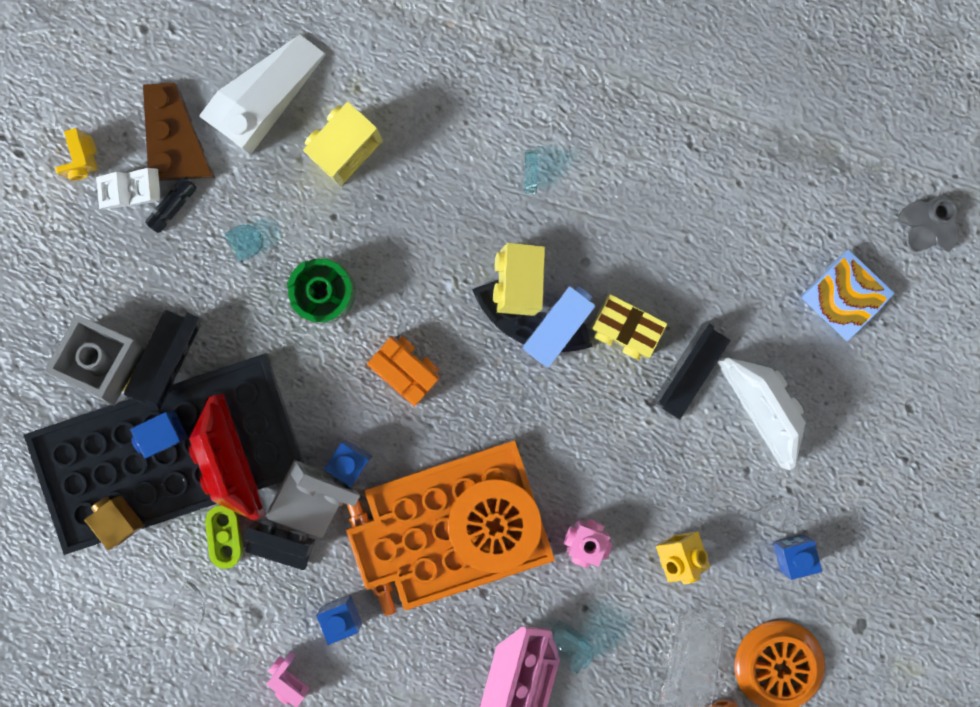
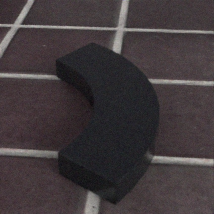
[472,280,593,352]

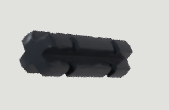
[145,177,197,233]

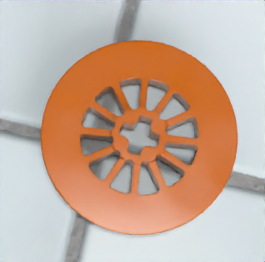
[448,479,542,573]
[734,620,825,707]

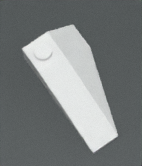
[199,34,326,155]

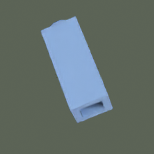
[522,286,595,368]

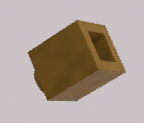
[84,496,145,551]

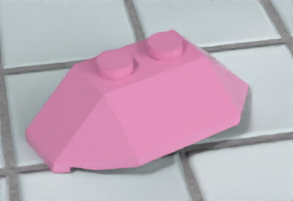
[480,626,560,707]

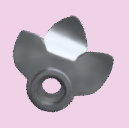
[898,196,959,252]

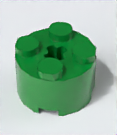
[287,258,356,323]

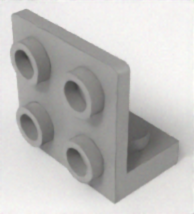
[266,460,360,538]

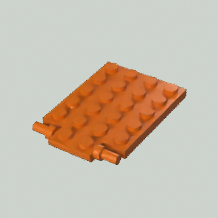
[345,439,555,616]

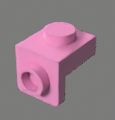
[266,651,309,707]

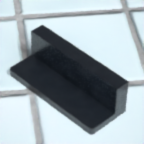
[124,310,201,411]
[652,323,731,420]

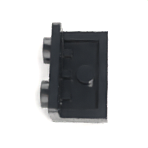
[243,520,315,570]

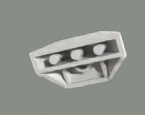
[717,357,806,470]

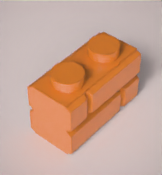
[366,336,441,407]

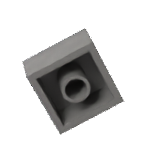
[44,314,145,406]

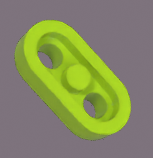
[205,504,243,569]

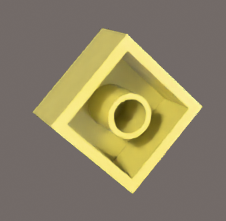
[303,101,383,187]

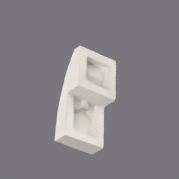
[96,168,161,209]

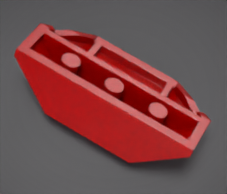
[189,394,266,520]

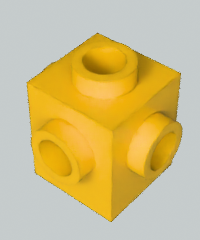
[656,531,710,584]

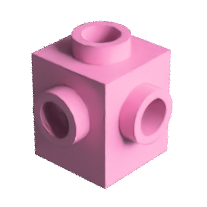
[564,519,613,568]

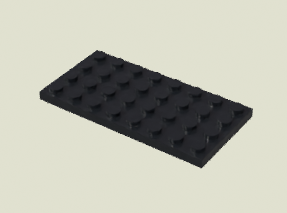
[23,353,304,555]

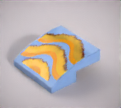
[801,249,894,341]

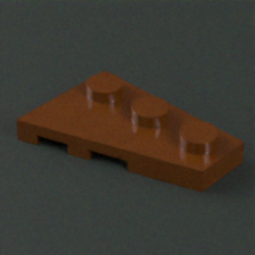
[143,83,215,181]

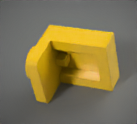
[55,128,98,181]

